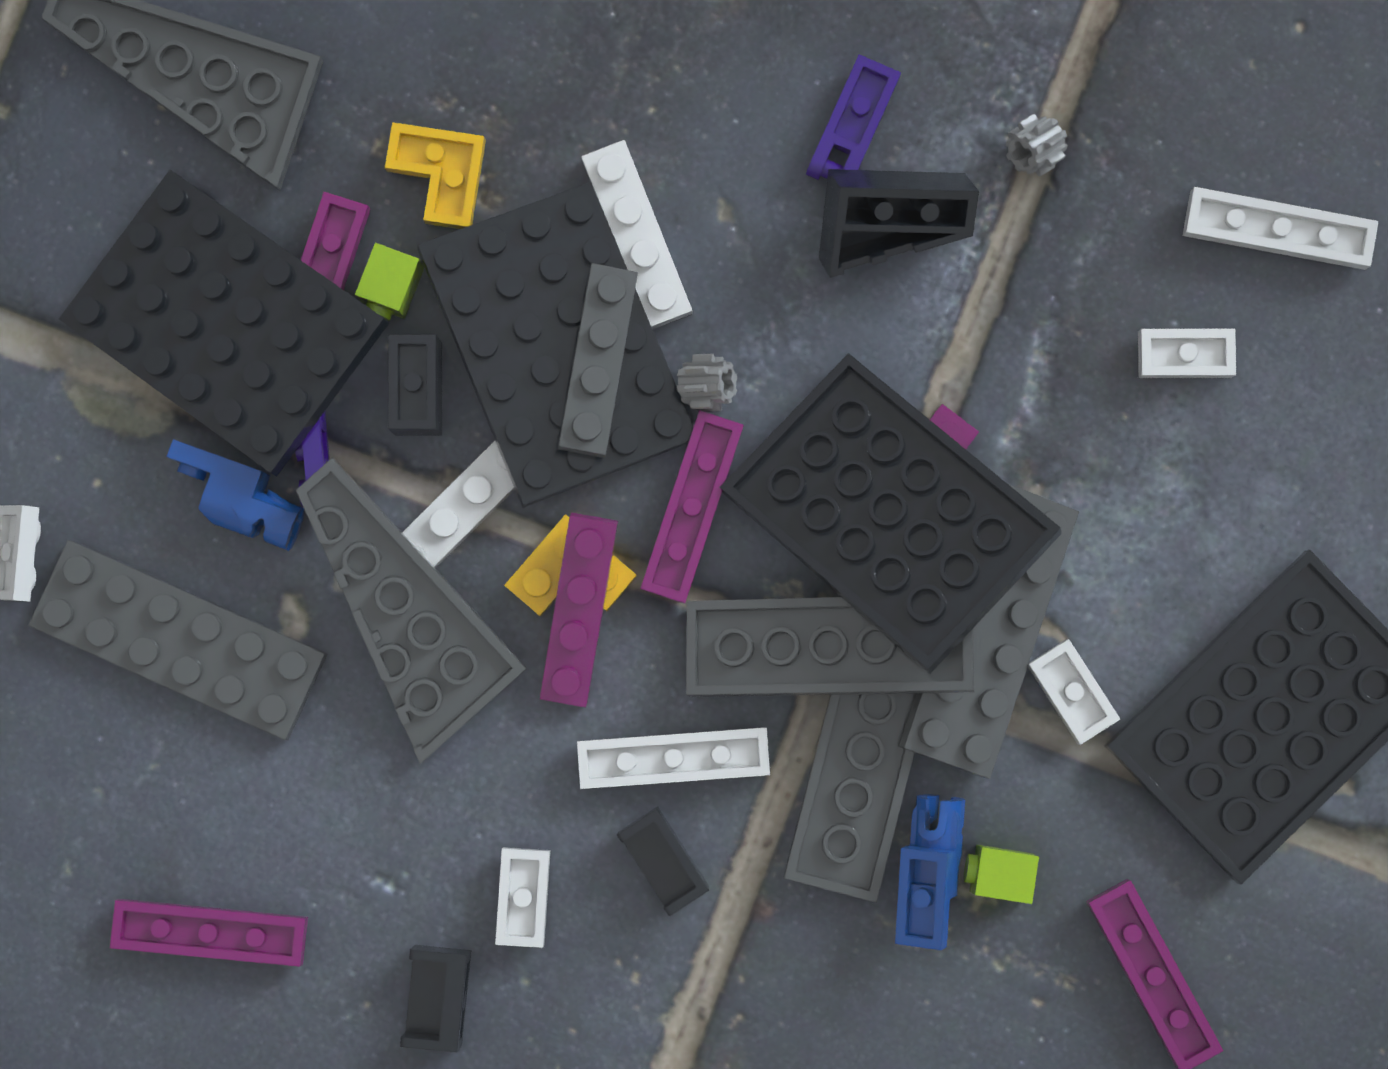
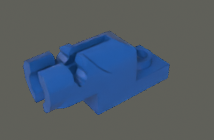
[166,439,305,551]
[895,794,965,950]

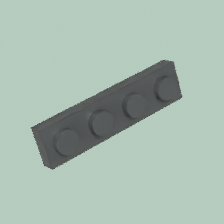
[557,263,638,458]

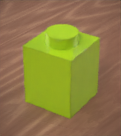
[355,242,424,321]
[964,844,1039,904]

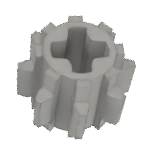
[1005,114,1068,176]
[677,353,737,412]

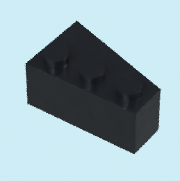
[819,169,979,278]

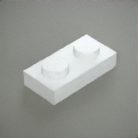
[1138,329,1236,378]
[0,505,41,602]
[1028,639,1120,745]
[495,847,551,948]

